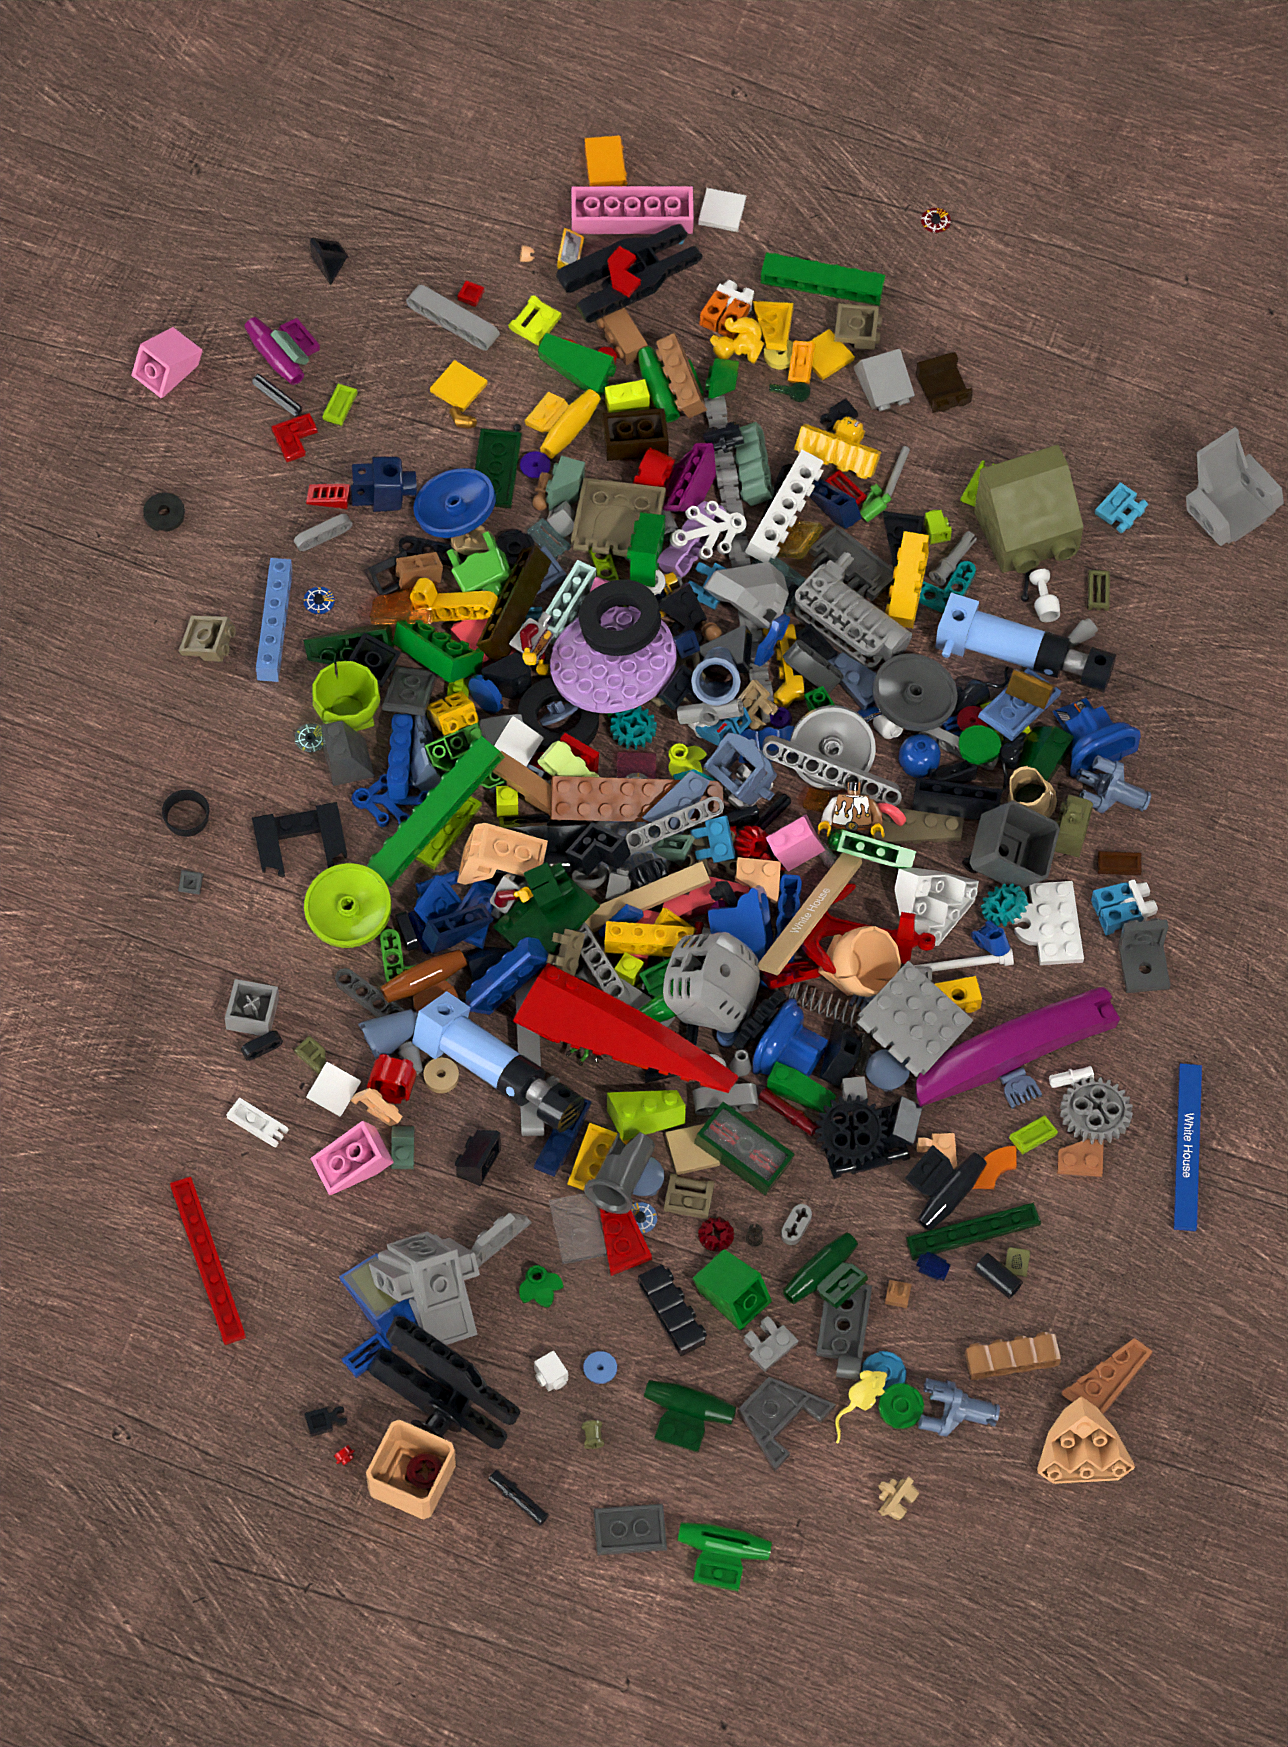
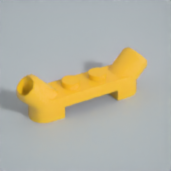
[762,624,805,709]

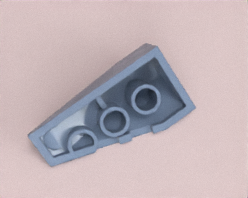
[410,714,444,792]

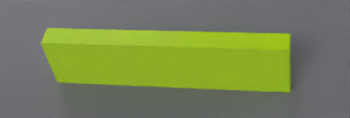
[416,796,482,870]

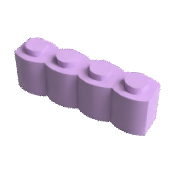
[657,501,726,577]

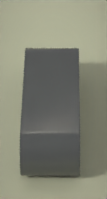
[783,640,844,694]

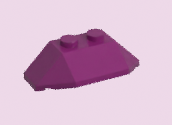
[663,443,716,511]

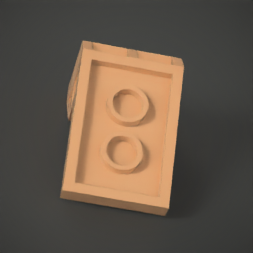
[457,823,548,885]

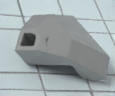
[703,562,789,629]

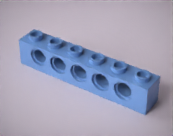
[256,558,293,682]

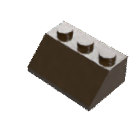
[603,408,669,461]

